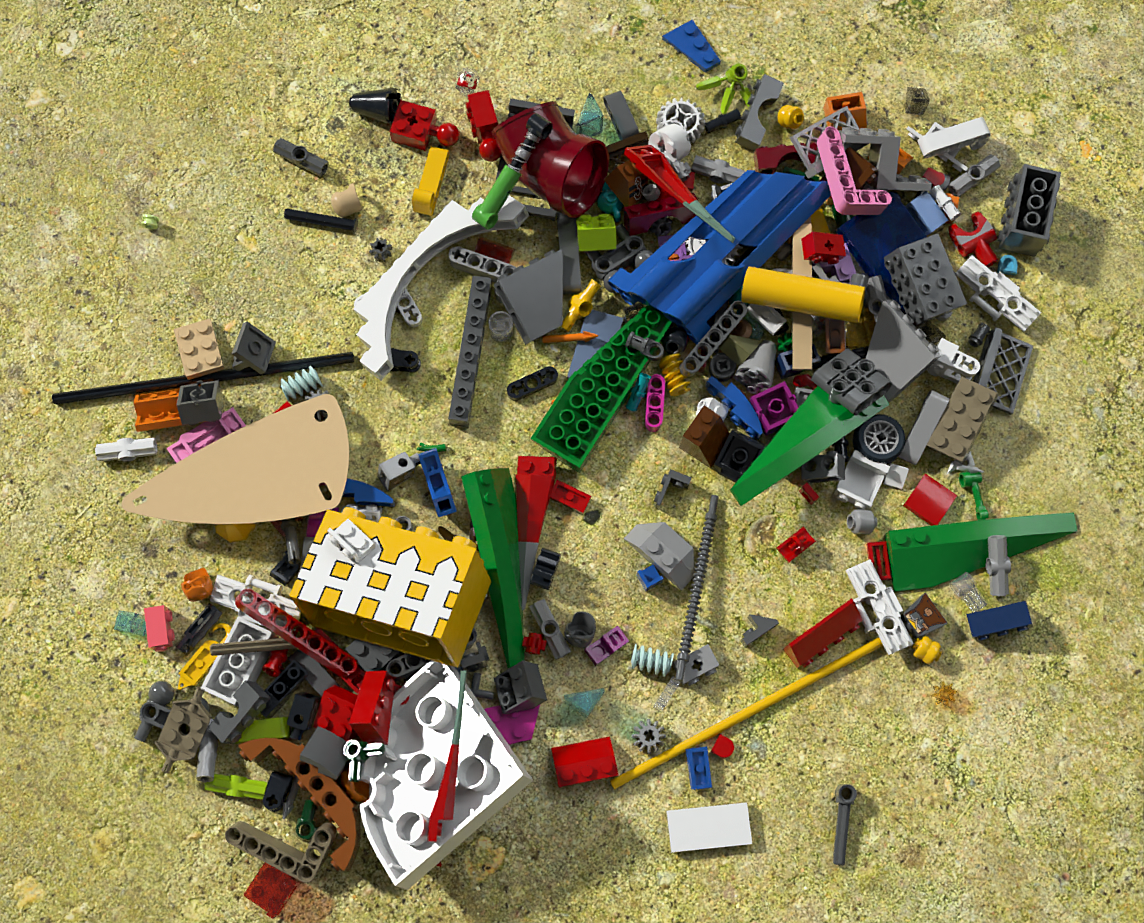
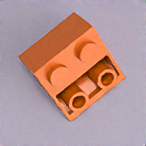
[823,92,867,131]

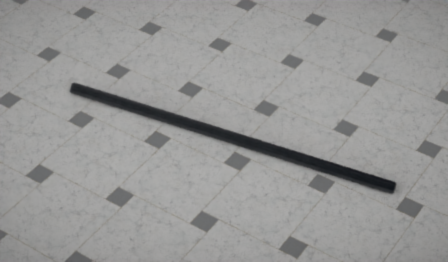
[52,352,355,404]

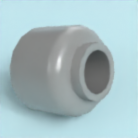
[847,509,877,535]

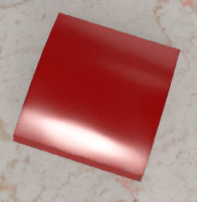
[903,473,957,526]

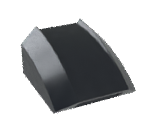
[714,429,766,482]

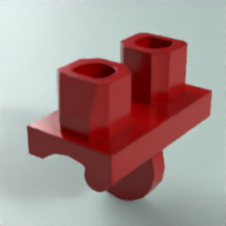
[776,526,816,563]

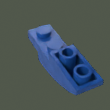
[705,376,763,440]

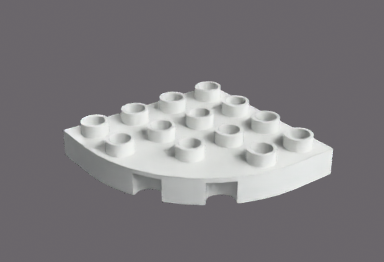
[360,660,533,890]

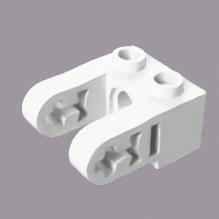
[926,338,980,384]

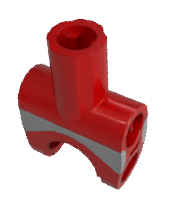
[948,212,998,268]

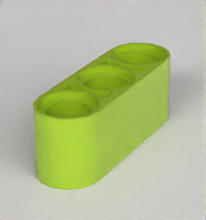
[234,717,291,744]

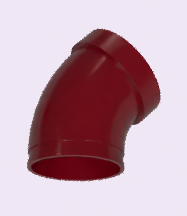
[491,101,609,218]

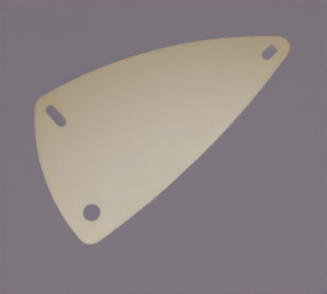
[121,394,349,524]

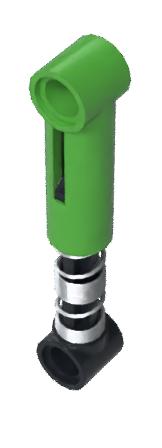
[472,113,553,230]

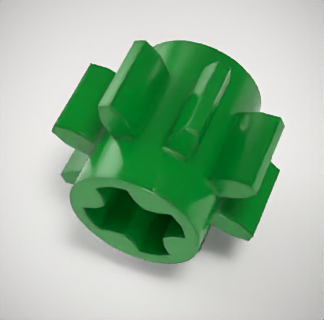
[778,332,792,352]

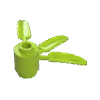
[696,63,759,114]

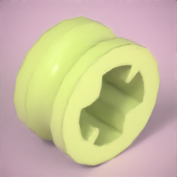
[141,214,159,230]

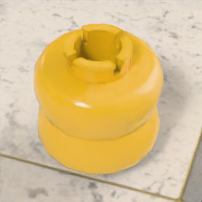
[777,105,804,129]
[911,636,942,664]

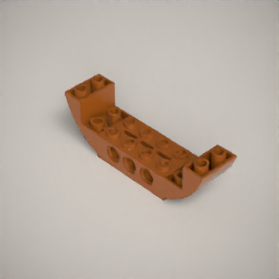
[238,738,361,872]

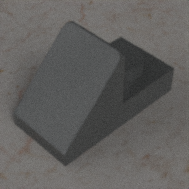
[741,614,779,647]

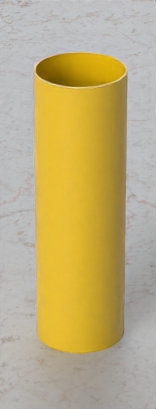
[742,266,865,323]

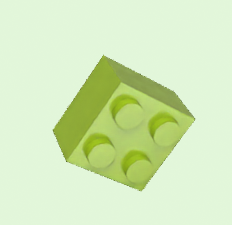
[576,214,617,251]

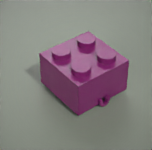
[749,381,799,436]

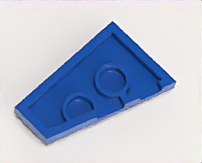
[662,20,721,73]

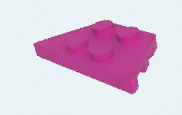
[484,705,540,745]

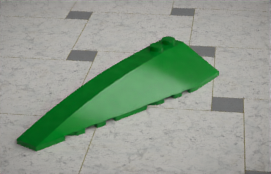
[461,468,525,668]

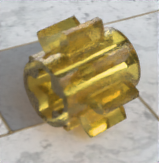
[931,681,958,707]

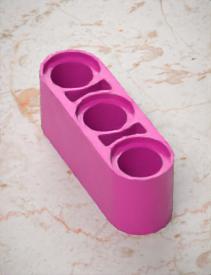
[645,374,665,432]

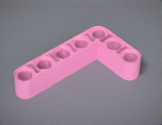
[817,126,892,215]

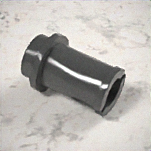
[968,323,990,347]

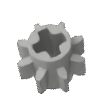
[671,160,691,182]

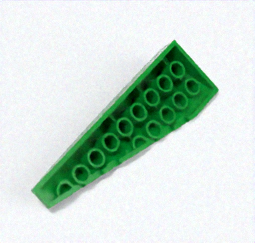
[730,385,890,506]
[884,512,1078,592]

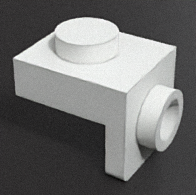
[695,398,729,422]

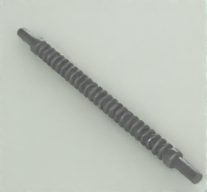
[675,495,719,682]

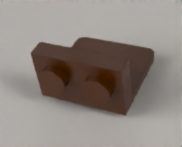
[845,147,878,190]

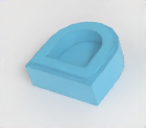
[997,255,1018,276]

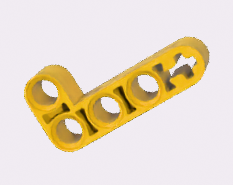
[412,146,450,216]

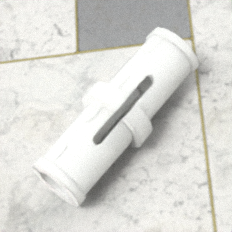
[929,185,961,221]

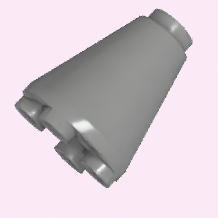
[734,340,776,394]

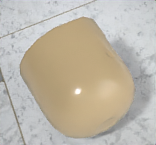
[331,183,362,217]

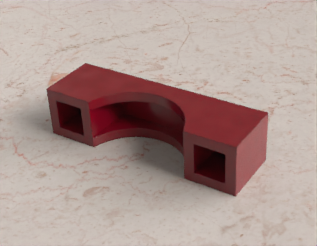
[754,142,821,174]
[624,192,700,236]

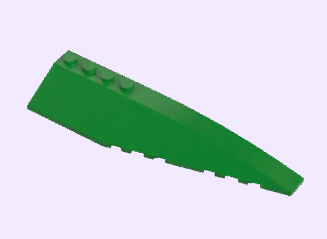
[530,305,673,473]

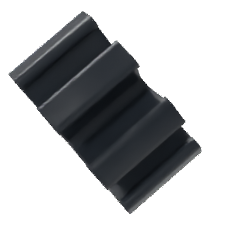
[530,548,561,591]

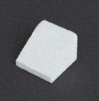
[883,463,909,490]

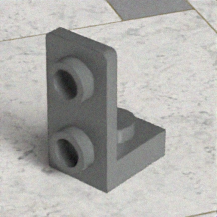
[654,469,692,509]

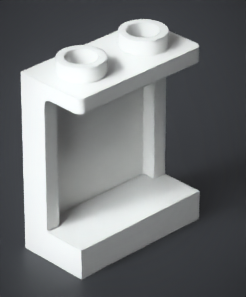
[833,450,890,510]

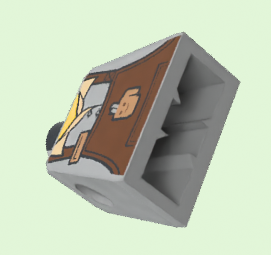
[377,452,421,492]

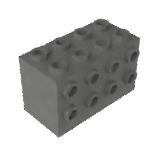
[997,164,1061,257]
[884,233,967,326]

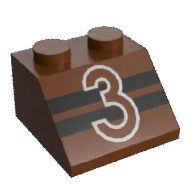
[604,160,648,207]

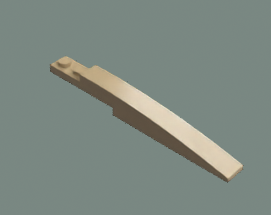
[792,216,812,370]

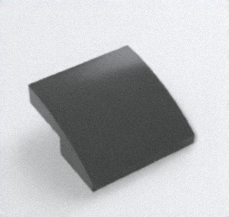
[300,726,347,779]

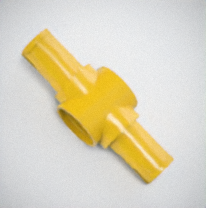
[561,279,601,332]

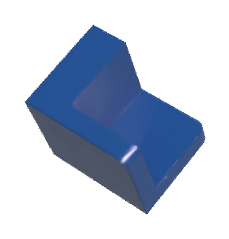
[636,565,664,591]

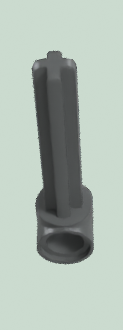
[833,784,857,865]

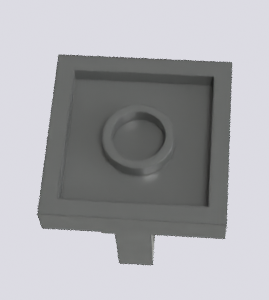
[232,321,276,374]

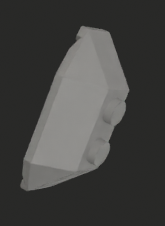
[624,522,694,591]

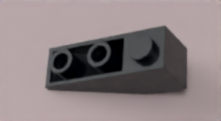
[261,659,309,719]

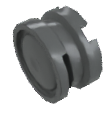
[709,353,736,382]

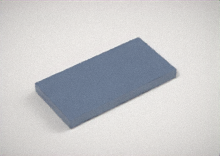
[567,310,623,379]

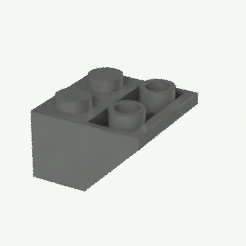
[494,660,547,714]

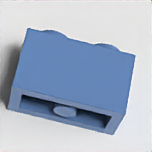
[903,191,948,237]

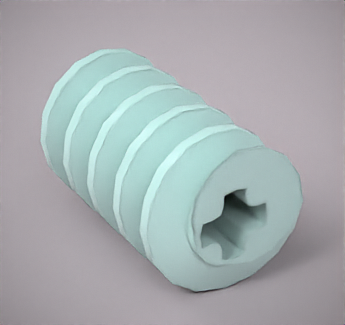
[280,366,323,402]
[631,644,674,677]

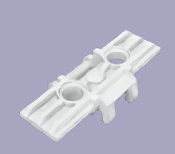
[955,255,1041,331]
[846,560,914,655]
[210,575,301,631]

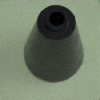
[349,88,402,125]

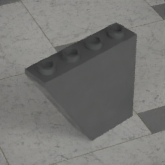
[494,249,563,345]

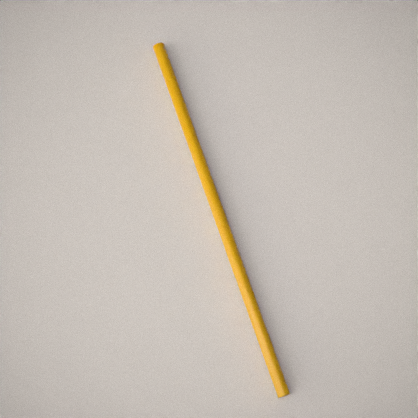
[610,637,883,790]

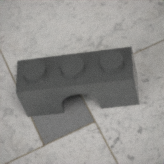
[208,681,270,744]

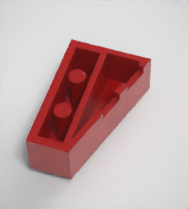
[349,671,395,745]

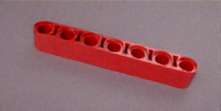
[235,589,358,677]

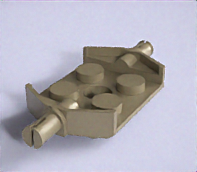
[155,687,212,773]

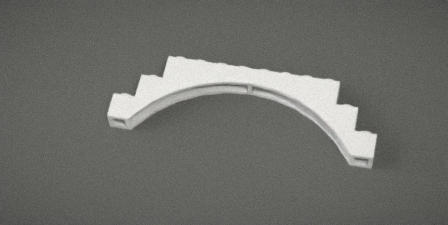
[353,195,529,381]

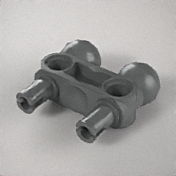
[584,224,653,294]
[134,681,210,742]

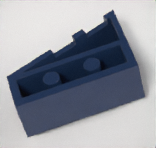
[966,601,1033,641]

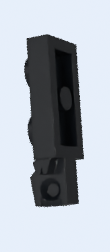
[176,603,222,655]

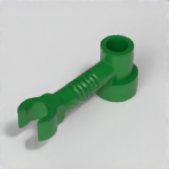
[959,472,989,520]

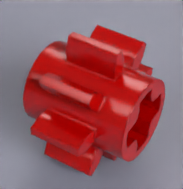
[522,632,546,655]

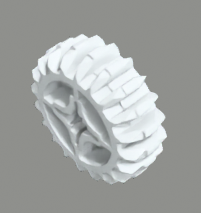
[656,97,705,143]

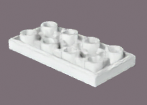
[666,803,752,852]

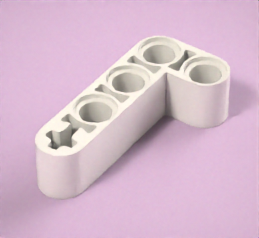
[917,117,991,158]

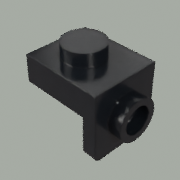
[270,551,301,586]

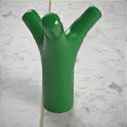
[417,443,446,452]

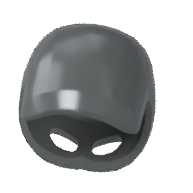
[564,611,596,648]

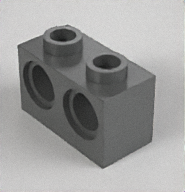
[801,451,845,484]

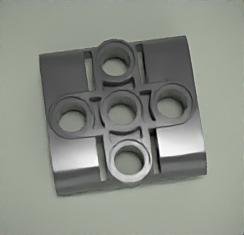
[811,348,892,415]

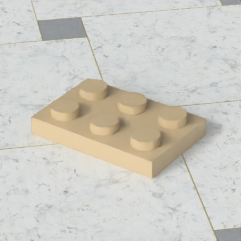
[174,319,225,380]

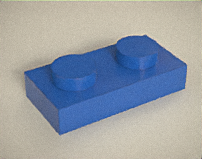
[686,747,712,790]

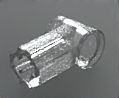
[950,572,988,613]

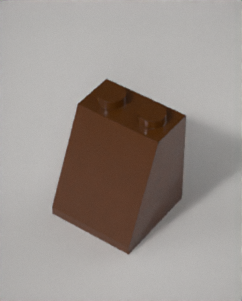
[679,405,730,469]

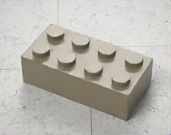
[927,376,998,464]

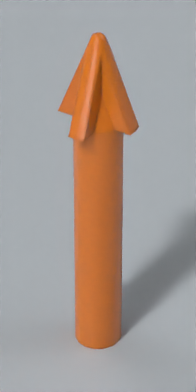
[543,331,598,343]

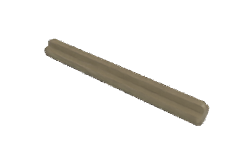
[210,637,310,656]

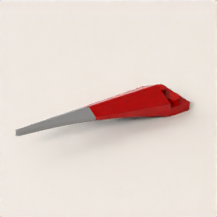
[516,456,557,611]

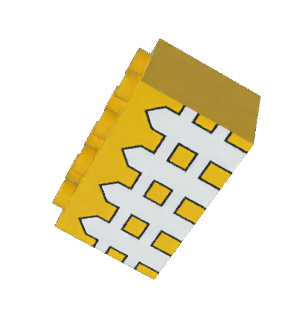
[289,507,491,668]

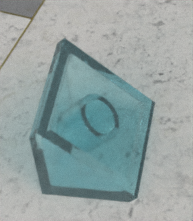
[576,93,604,137]
[564,688,605,719]

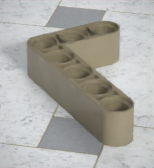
[225,821,337,883]

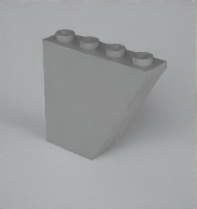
[866,299,941,402]

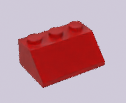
[551,736,618,788]

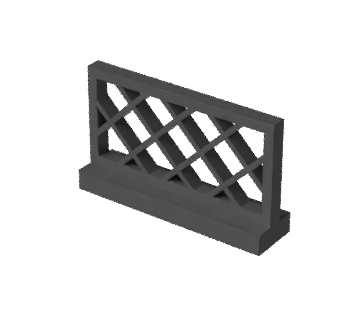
[973,327,1033,415]

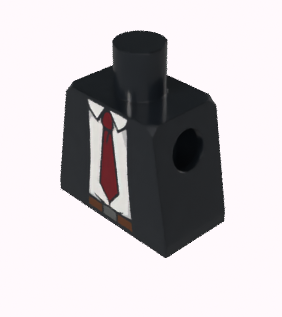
[287,692,322,740]

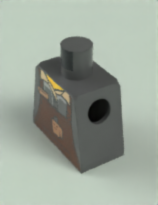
[900,592,948,639]

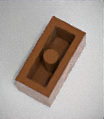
[825,317,846,353]

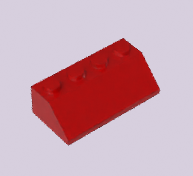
[783,598,862,668]

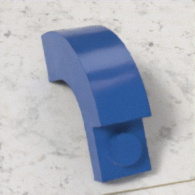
[418,448,457,518]

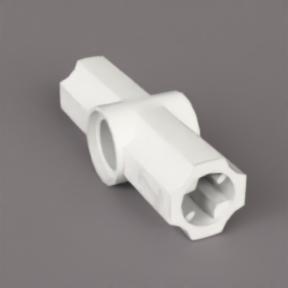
[95,438,158,462]

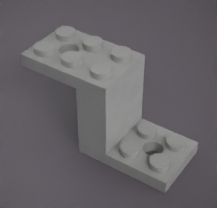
[838,127,932,191]

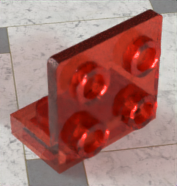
[244,863,300,919]

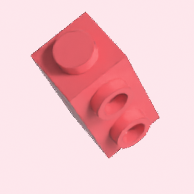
[144,605,175,652]

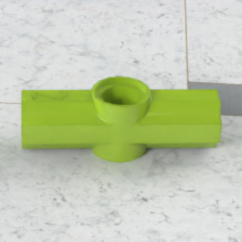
[205,773,268,799]

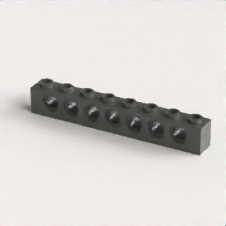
[448,276,492,428]

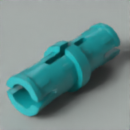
[625,372,651,412]

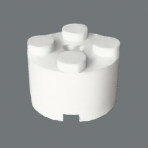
[649,124,691,165]

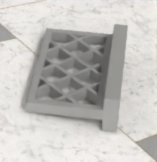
[790,106,870,179]

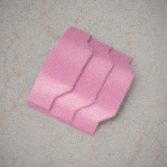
[167,407,246,463]

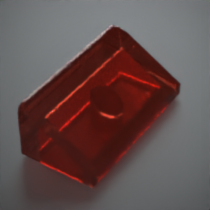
[474,237,515,264]

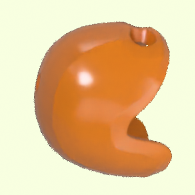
[181,568,213,602]

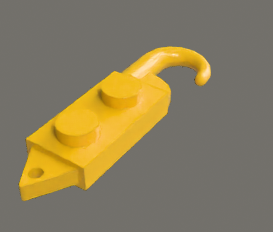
[178,623,232,690]

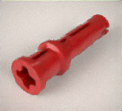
[262,630,299,677]

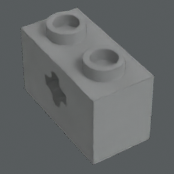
[672,644,719,686]

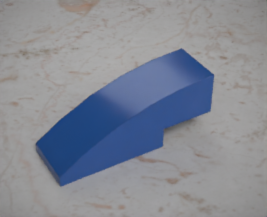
[342,478,395,507]

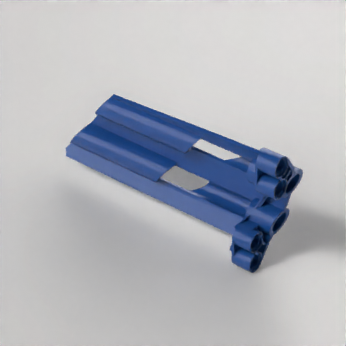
[607,170,831,345]

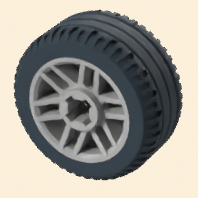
[853,414,905,465]

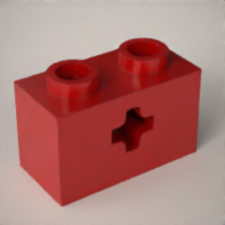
[801,231,846,264]

